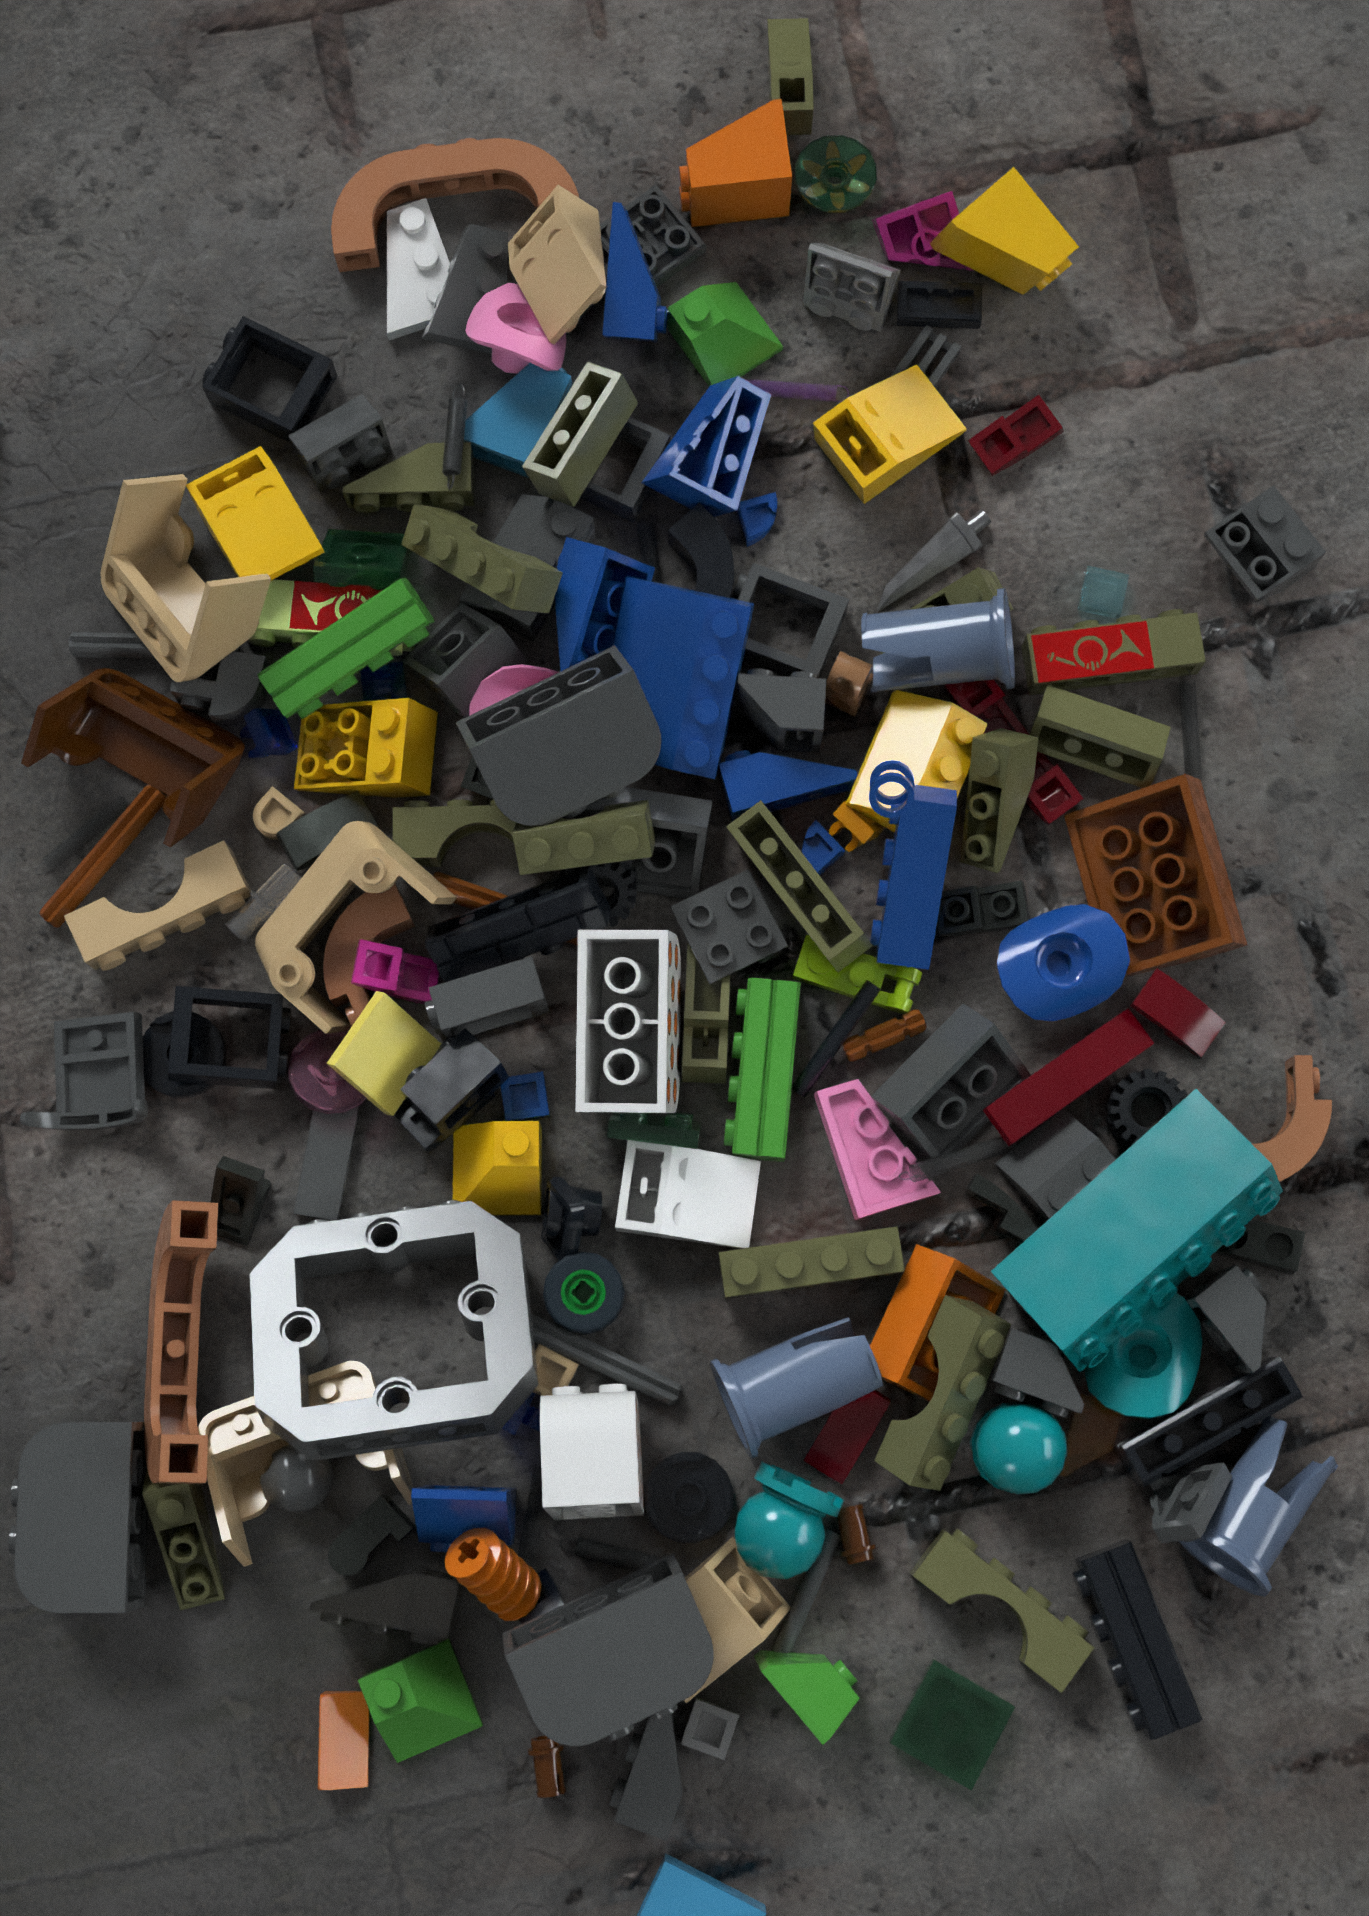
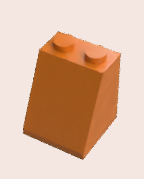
[679,99,792,227]

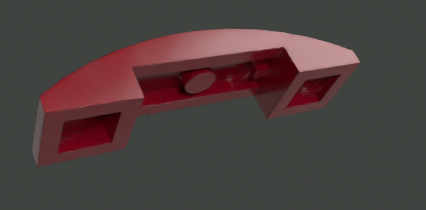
[944,679,1084,825]

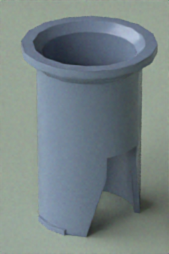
[861,588,1015,692]
[710,1317,883,1459]
[1179,1416,1338,1597]

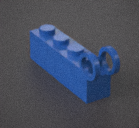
[869,760,957,970]

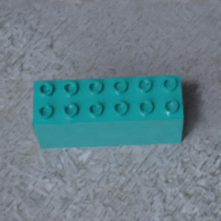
[991,1089,1283,1372]

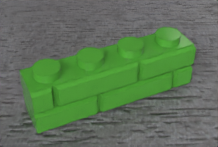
[257,578,435,719]
[724,977,801,1162]

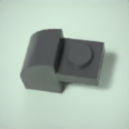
[170,651,270,727]

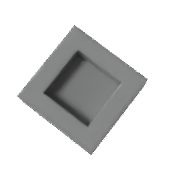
[681,1697,740,1760]

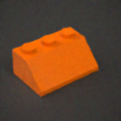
[869,1244,1006,1402]

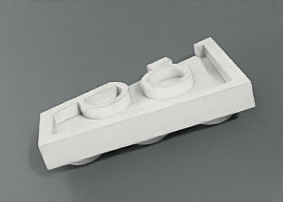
[387,198,450,341]

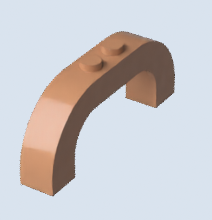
[331,138,579,272]
[144,1200,218,1484]

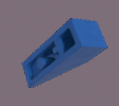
[718,750,858,822]

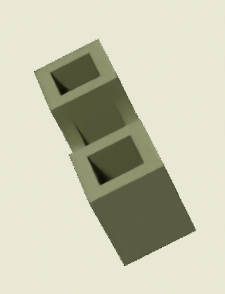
[512,800,655,875]

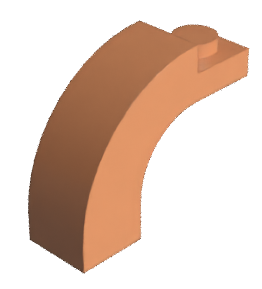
[323,883,415,1026]
[1252,1055,1332,1182]

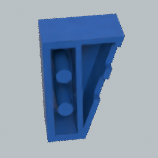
[641,376,771,517]

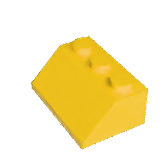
[846,690,988,833]

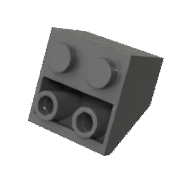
[288,394,392,492]
[1204,485,1326,602]
[737,669,826,753]
[988,1328,1084,1418]

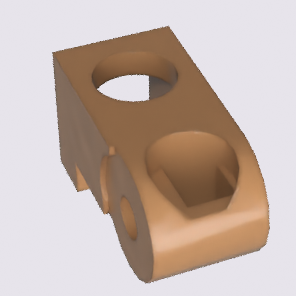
[825,651,873,716]

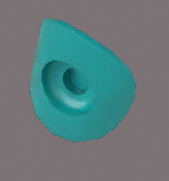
[1085,1293,1202,1419]

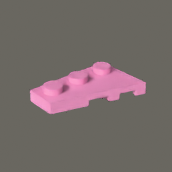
[814,1079,941,1220]

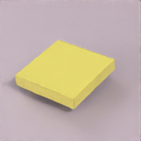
[326,991,441,1116]

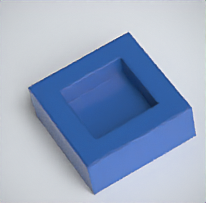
[501,1071,550,1121]

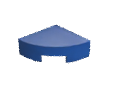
[736,492,777,547]
[802,820,845,876]

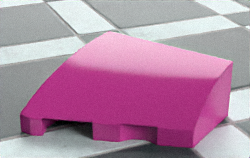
[872,191,973,271]

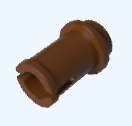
[837,1504,876,1565]
[527,1735,566,1798]

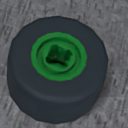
[543,1252,625,1334]

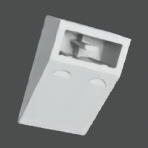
[615,1138,761,1249]

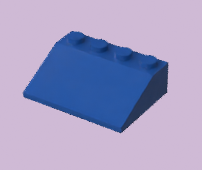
[613,576,754,779]

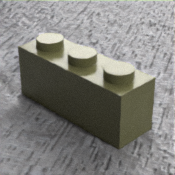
[522,362,638,507]
[1029,684,1171,788]

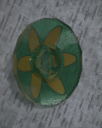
[795,135,877,213]

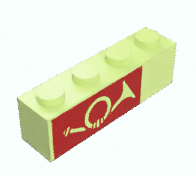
[249,579,415,656]

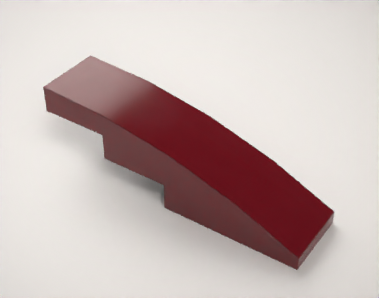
[983,1008,1155,1146]

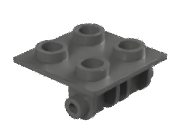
[670,869,788,985]

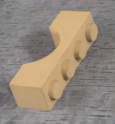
[64,840,253,971]

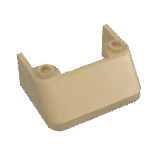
[101,474,271,682]
[255,821,457,1034]
[198,1361,413,1567]

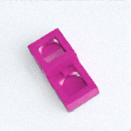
[351,939,439,1005]

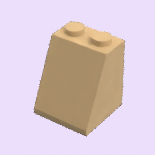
[684,1537,791,1703]

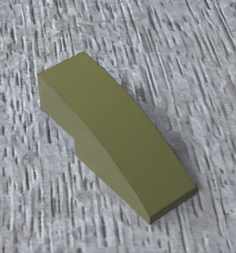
[682,943,730,1084]

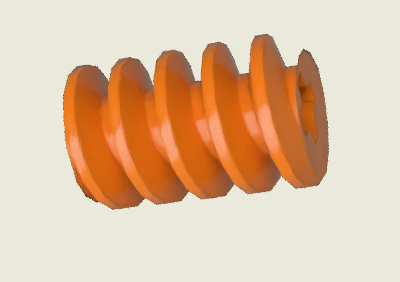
[445,1528,541,1621]

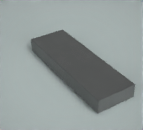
[293,1083,362,1221]

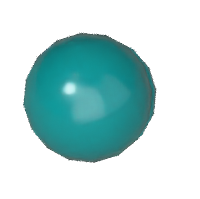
[970,1401,1067,1494]
[734,1461,845,1579]

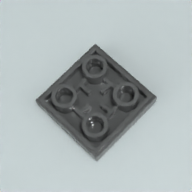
[600,184,706,287]

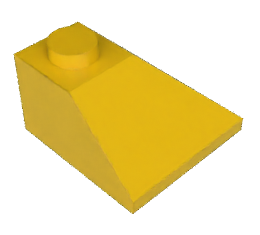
[453,1121,542,1215]

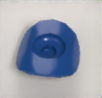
[997,904,1130,1021]

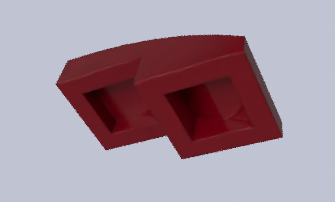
[968,394,1064,476]
[1130,968,1226,1059]
[803,1390,891,1484]

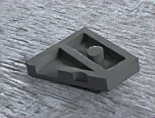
[1150,1462,1232,1543]

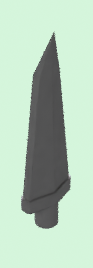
[876,510,991,613]

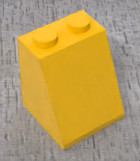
[930,167,1079,295]

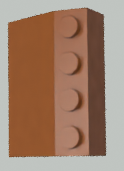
[1064,774,1247,978]

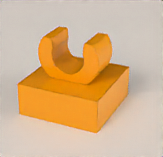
[829,800,885,852]

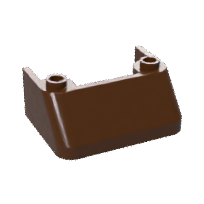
[21,668,245,848]

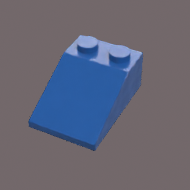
[602,202,667,342]
[555,537,655,672]
[411,1485,517,1552]

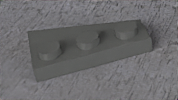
[421,223,508,354]

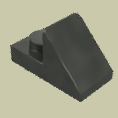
[210,1156,271,1246]

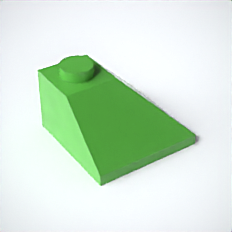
[667,282,783,386]
[358,1638,483,1763]
[754,1650,860,1745]

